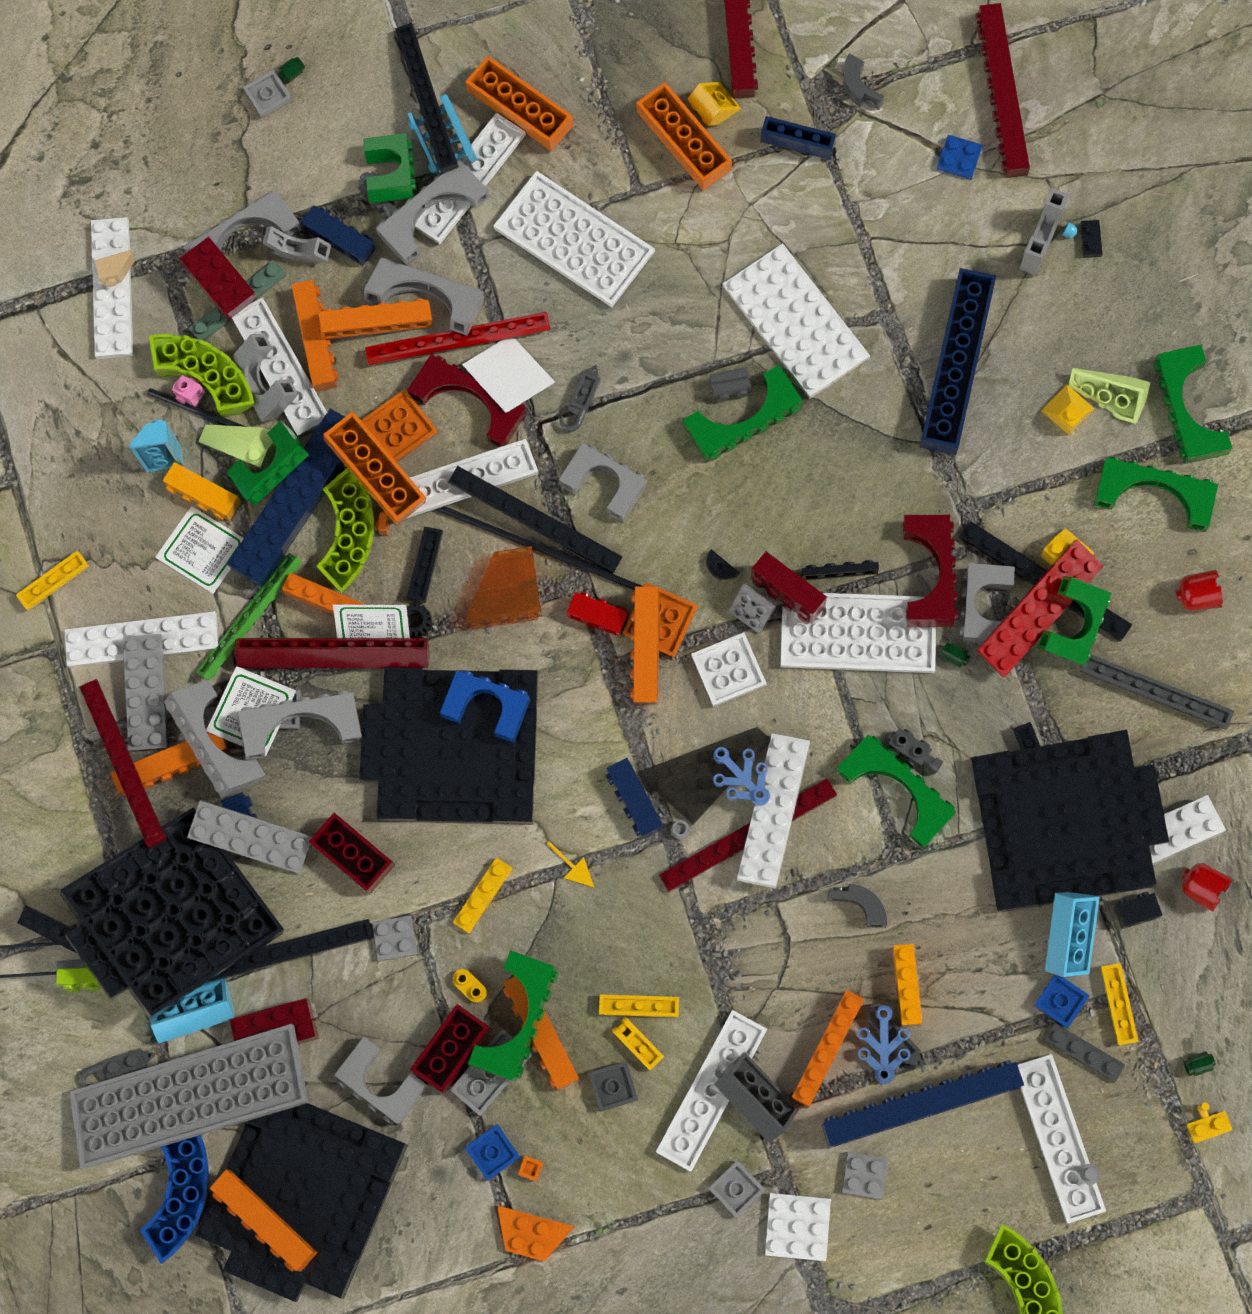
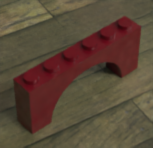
[407,354,527,448]
[903,514,958,627]

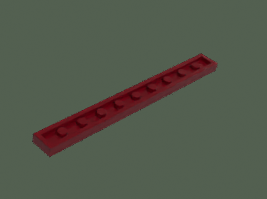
[79,679,167,848]
[659,778,837,892]

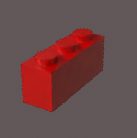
[566,592,629,637]

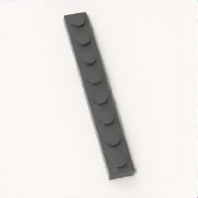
[1080,655,1234,730]

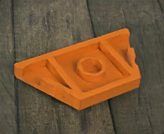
[498,1206,574,1262]

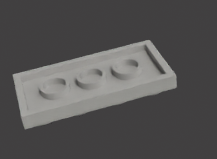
[450,1028,533,1116]

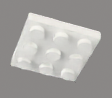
[691,632,767,707]
[765,1193,831,1261]

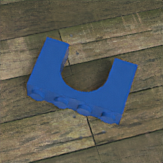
[440,670,530,743]

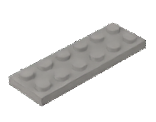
[123,634,168,751]
[187,800,312,874]

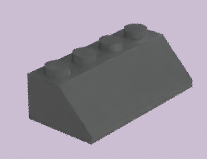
[714,1052,799,1143]

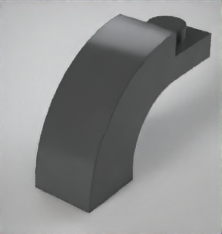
[843,53,884,110]
[828,883,887,928]

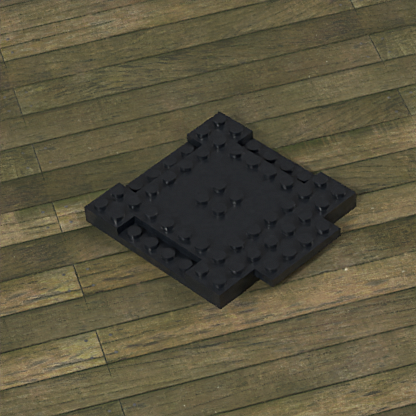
[359,667,539,825]
[971,729,1169,913]
[60,807,284,1021]
[195,1103,408,1302]

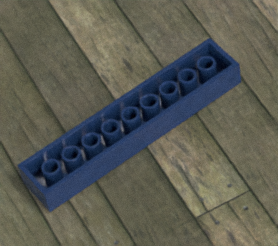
[920,268,996,455]
[227,408,345,588]
[821,1060,1024,1148]

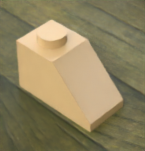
[95,250,135,287]

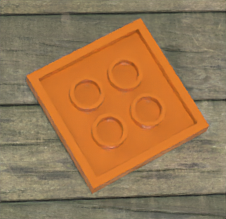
[361,389,438,462]
[622,582,698,658]

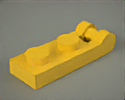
[611,1017,664,1071]

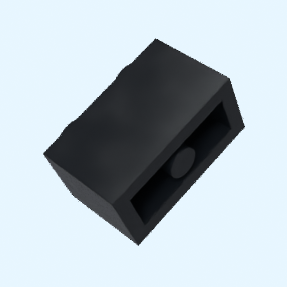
[1114,891,1163,929]

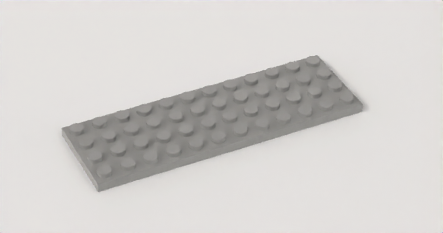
[69,1024,308,1170]

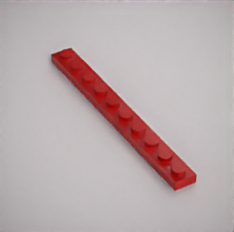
[365,312,551,365]

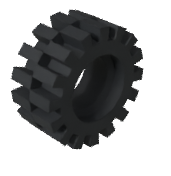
[406,603,432,638]

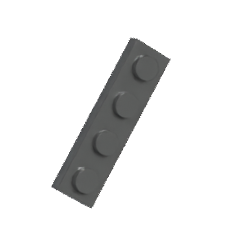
[1044,1023,1125,1082]

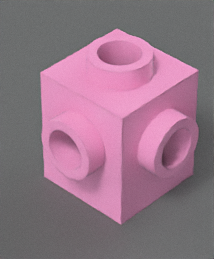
[172,375,205,407]

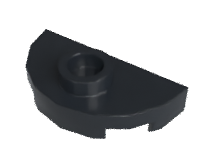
[706,549,740,580]

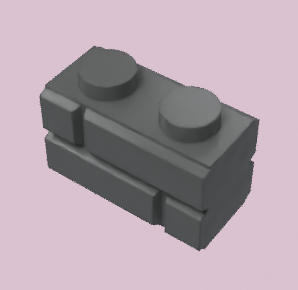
[709,367,751,402]

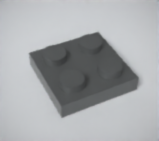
[589,1061,638,1112]

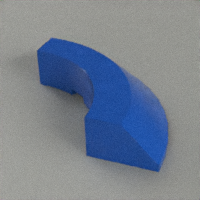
[140,1135,209,1264]

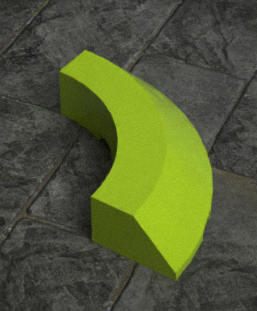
[149,334,255,417]
[317,468,374,594]
[983,1224,1063,1314]

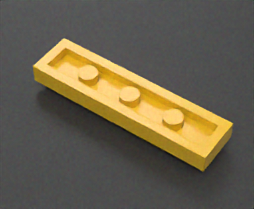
[16,550,90,611]
[453,857,513,934]
[1100,963,1139,1046]
[599,994,679,1018]

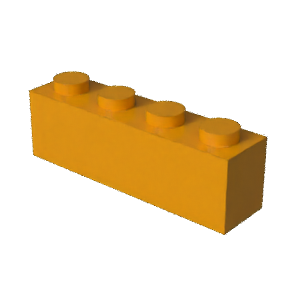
[163,462,241,521]
[892,944,922,1028]

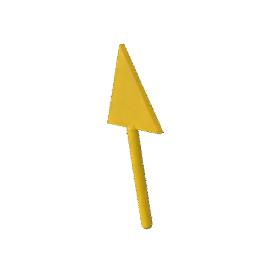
[547,841,595,888]

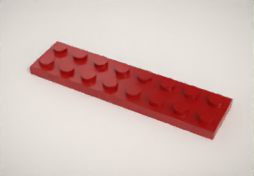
[976,539,1103,677]

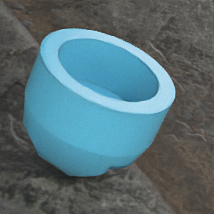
[1062,222,1077,238]

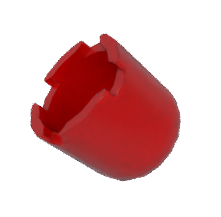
[1175,570,1223,611]
[1181,863,1232,912]

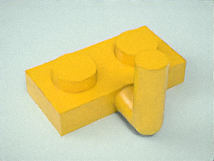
[1186,1102,1233,1144]

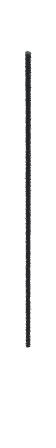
[148,388,644,591]

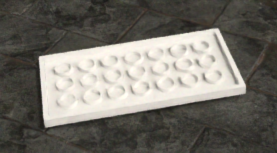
[493,171,655,307]
[723,243,870,399]
[780,593,936,673]

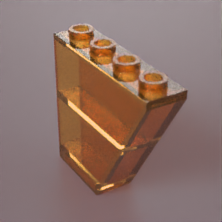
[465,546,542,629]

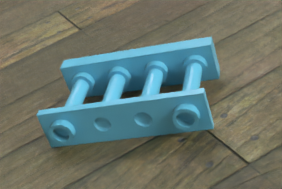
[408,94,478,176]

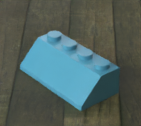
[129,420,183,472]
[1045,892,1100,977]
[150,978,235,1044]

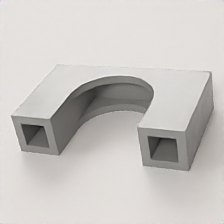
[1019,188,1069,276]
[230,333,298,422]
[559,443,647,523]
[959,563,1015,643]
[334,1037,428,1125]

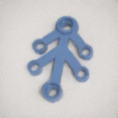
[713,747,770,806]
[858,1005,911,1084]

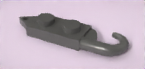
[560,365,601,432]
[865,1003,923,1068]
[79,1048,156,1087]

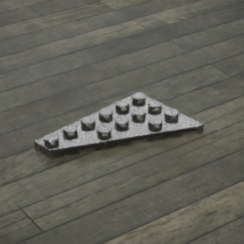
[637,727,770,825]

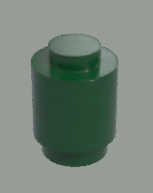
[278,57,305,83]
[940,642,971,668]
[1183,1051,1216,1076]

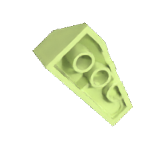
[1069,368,1151,424]
[199,425,276,469]

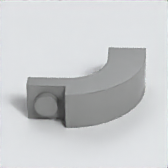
[263,226,331,263]

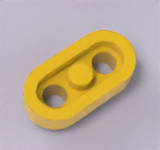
[453,969,487,1003]

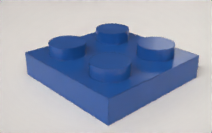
[937,135,983,180]
[1034,975,1090,1029]
[465,1124,521,1181]

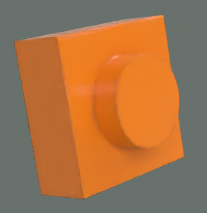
[375,512,389,536]
[518,1156,544,1182]

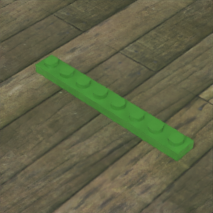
[196,553,302,681]

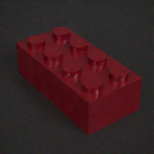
[179,236,257,321]
[751,551,827,624]
[308,812,395,895]
[229,998,319,1045]
[410,1004,491,1094]

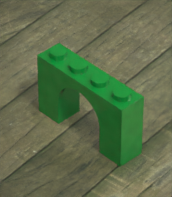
[363,133,416,203]
[227,421,309,506]
[1037,576,1111,666]

